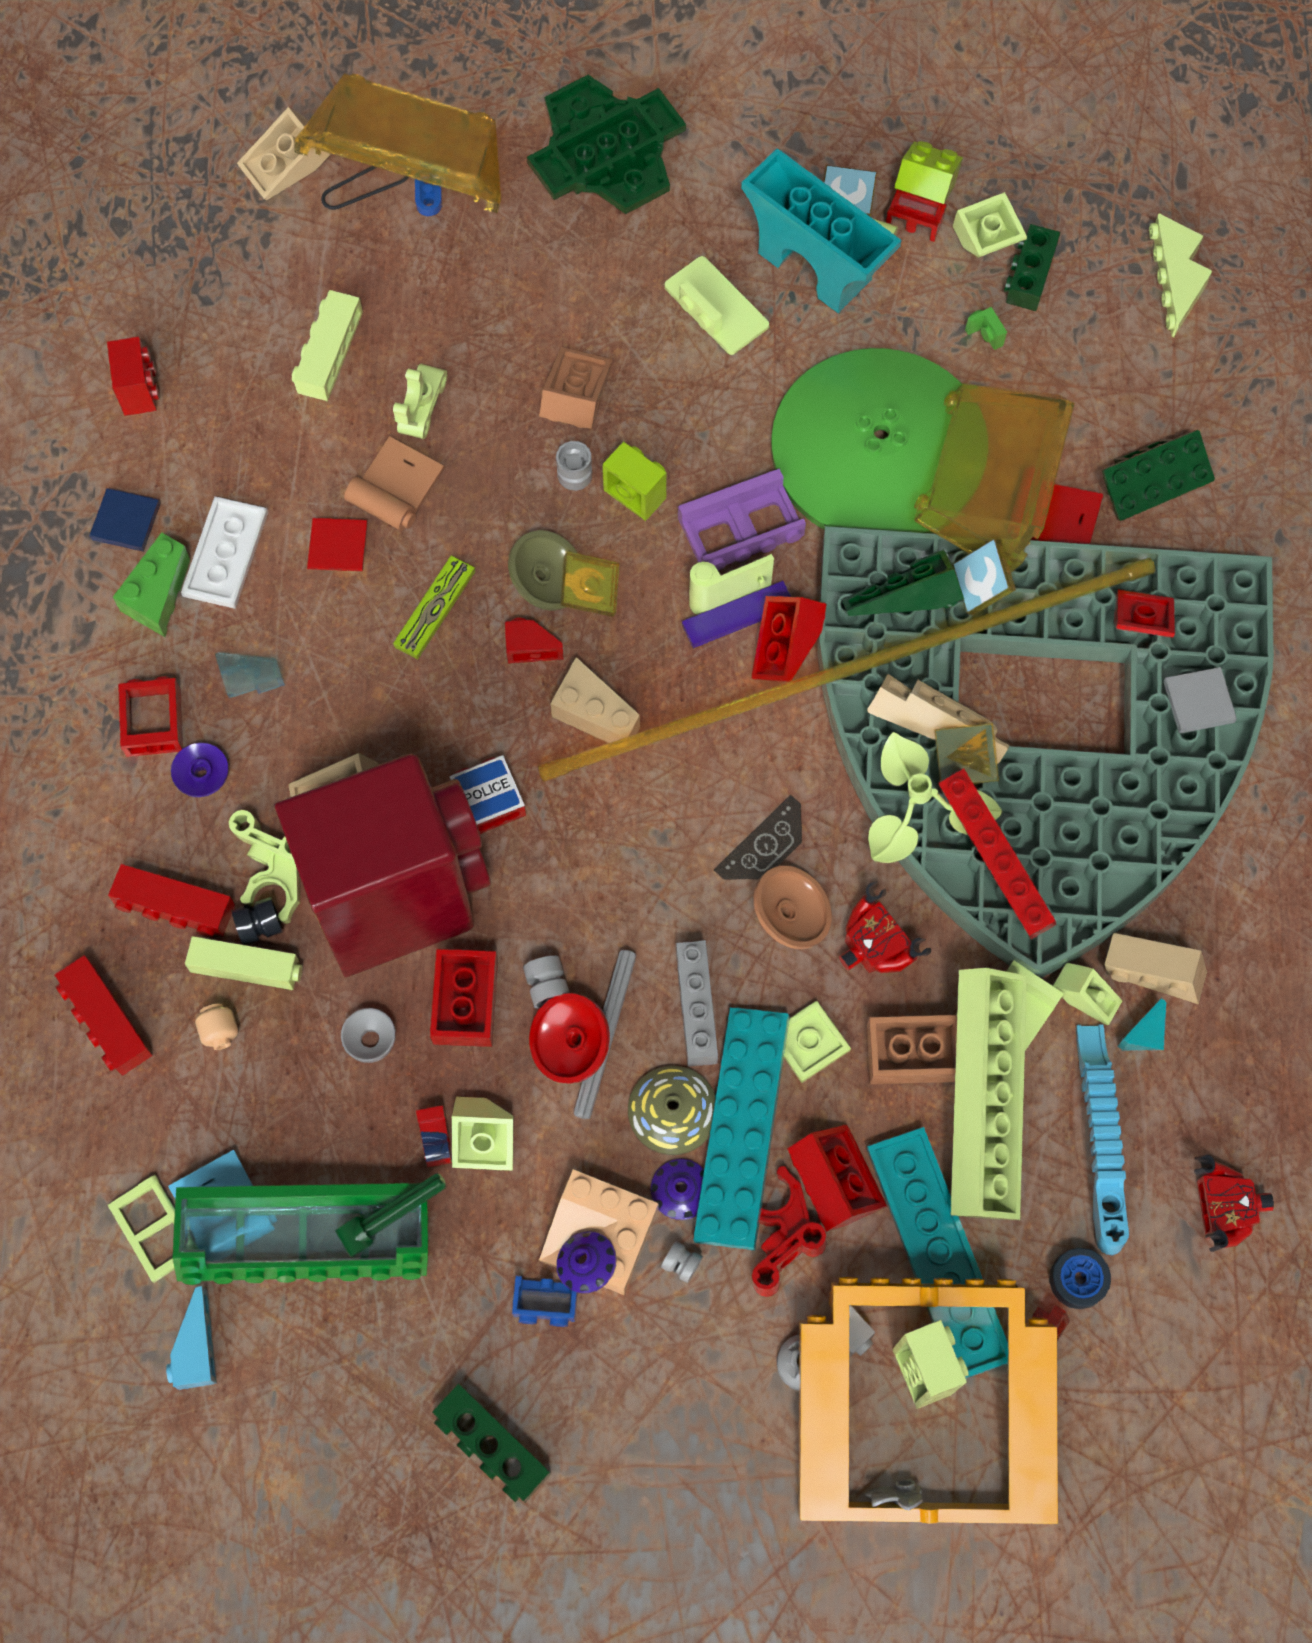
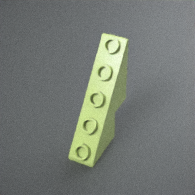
[1149,214,1212,337]

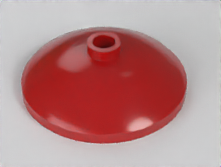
[529,993,610,1084]

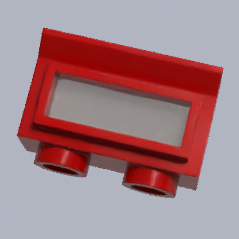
[886,189,947,242]

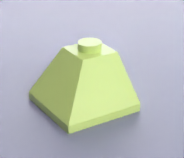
[452,1097,513,1170]

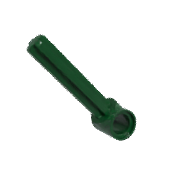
[335,1173,447,1258]

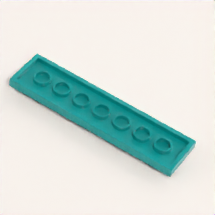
[693,1007,790,1250]
[866,1127,1008,1379]

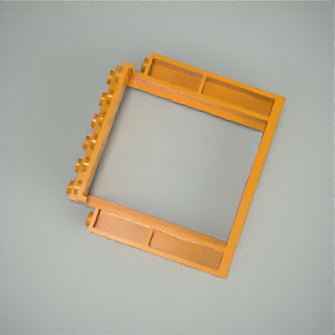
[798,1277,1058,1524]

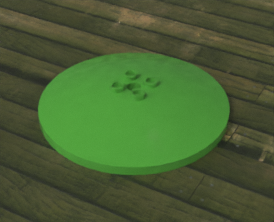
[771,348,988,534]

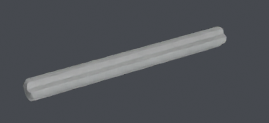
[574,950,636,1119]

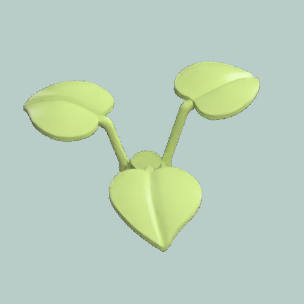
[868,732,1002,863]

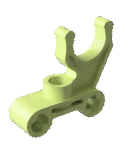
[393,364,447,439]
[229,810,300,924]

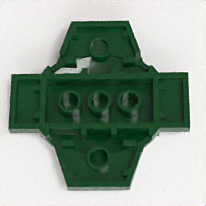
[527,74,686,214]

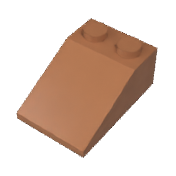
[539,347,612,429]

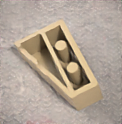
[550,657,640,751]
[1105,933,1207,1004]

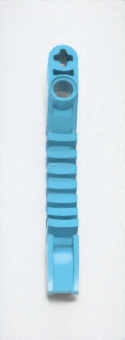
[1076,1024,1129,1255]

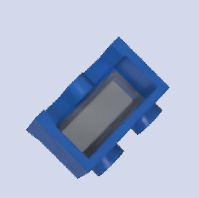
[512,1276,578,1327]

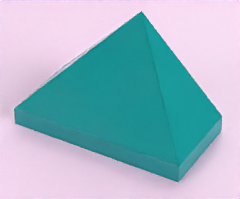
[1117,998,1166,1051]

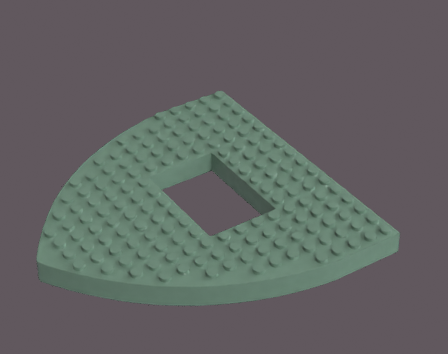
[817,526,1274,978]

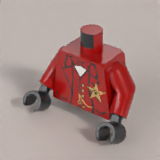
[839,881,931,973]
[1194,1155,1274,1252]

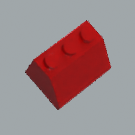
[787,1125,887,1232]

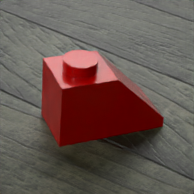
[505,618,564,664]

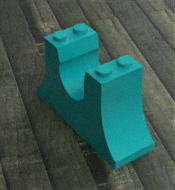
[741,148,902,313]

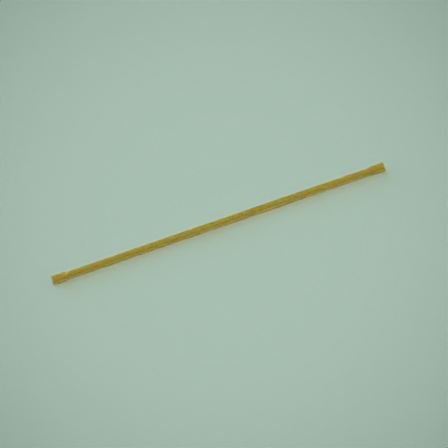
[537,557,1155,782]

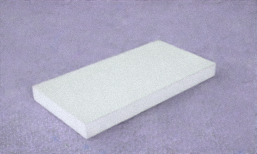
[181,497,268,609]

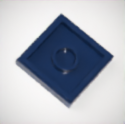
[89,488,160,552]

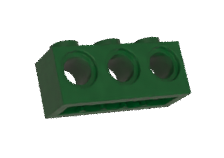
[1004,224,1061,311]

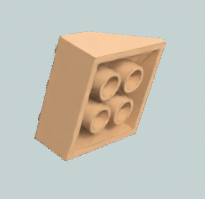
[539,1169,658,1295]

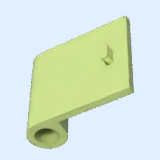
[689,554,774,615]

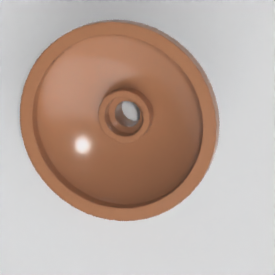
[753,866,832,949]

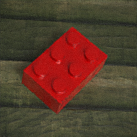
[430,949,498,1047]

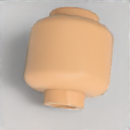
[195,1004,238,1050]

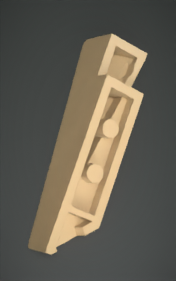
[868,674,1009,765]

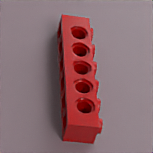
[938,768,1057,940]

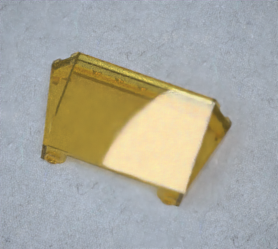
[295,73,501,213]
[914,384,1075,576]

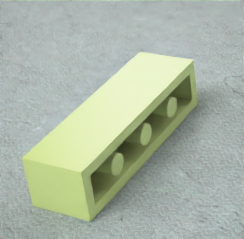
[292,290,363,401]

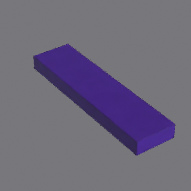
[682,581,791,648]

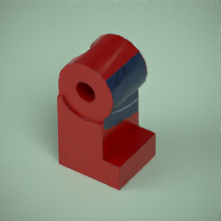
[416,1105,452,1168]

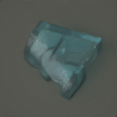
[215,652,285,698]

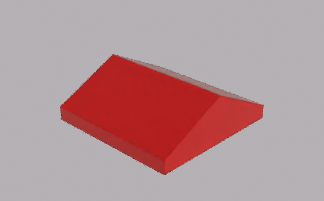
[1113,590,1175,638]

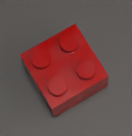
[107,336,160,416]

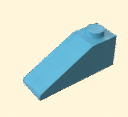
[166,1286,217,1390]

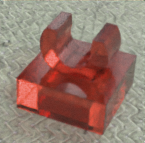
[1032,1305,1070,1341]

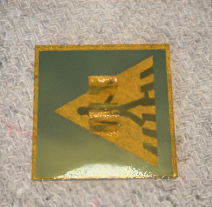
[934,723,999,784]

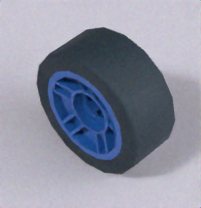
[1049,1247,1111,1310]

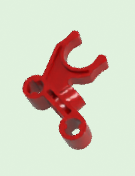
[752,1166,827,1297]

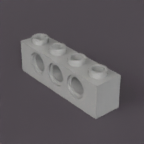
[676,940,718,1067]

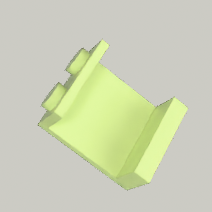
[1006,961,1064,1051]

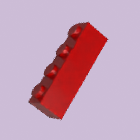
[108,864,235,938]
[54,955,153,1076]

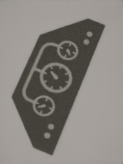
[714,795,802,880]

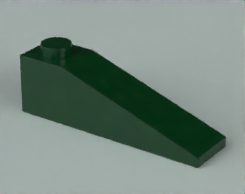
[843,549,965,616]

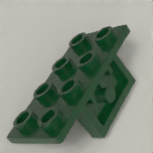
[1102,430,1215,521]

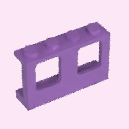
[678,469,806,571]

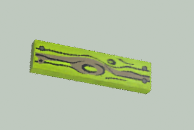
[393,556,475,660]

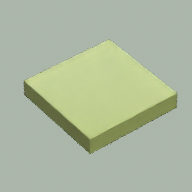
[784,1001,851,1083]

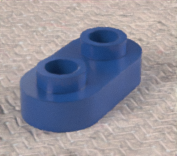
[415,166,442,216]

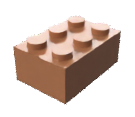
[866,1015,957,1084]

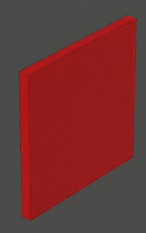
[307,518,368,572]

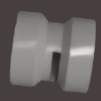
[661,1241,703,1283]

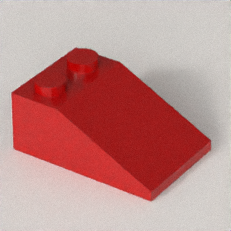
[751,596,827,682]

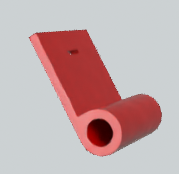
[1007,469,1103,544]

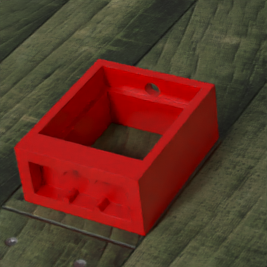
[118,676,183,757]

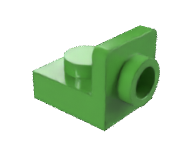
[965,307,1007,350]

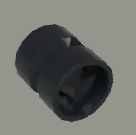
[231,897,283,945]

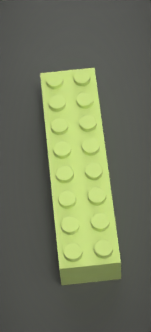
[951,968,1027,1220]

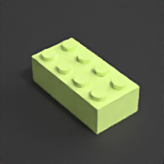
[892,1320,969,1409]

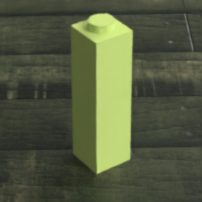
[185,936,303,990]

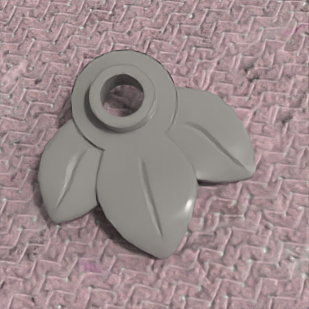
[865,1479,923,1511]

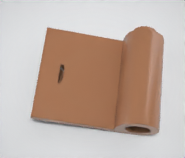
[344,436,445,531]

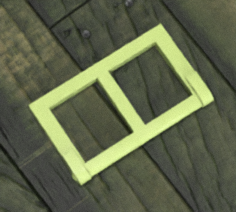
[108,1175,200,1283]

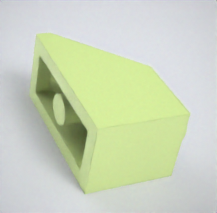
[1053,963,1122,1025]

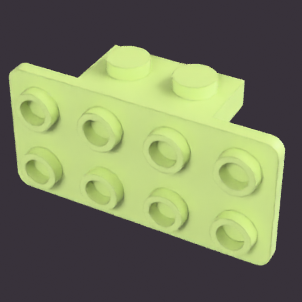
[665,256,769,355]

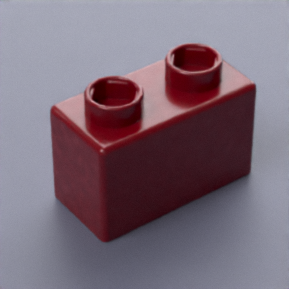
[274,754,491,977]

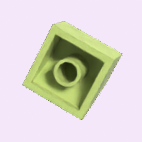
[953,192,1027,258]

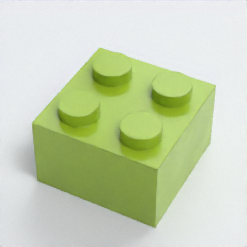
[894,141,963,204]
[602,441,667,521]

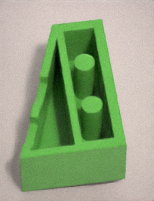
[113,532,191,637]

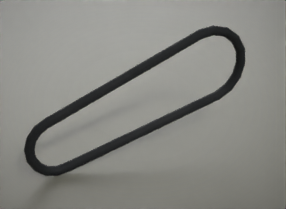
[321,156,411,210]

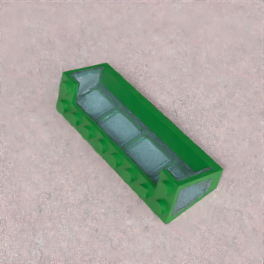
[172,1183,428,1285]

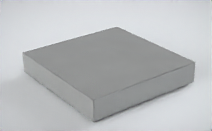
[1163,667,1237,734]

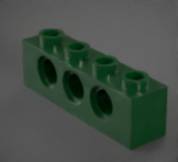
[432,1383,551,1503]

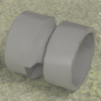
[556,441,592,491]
[523,956,570,1009]

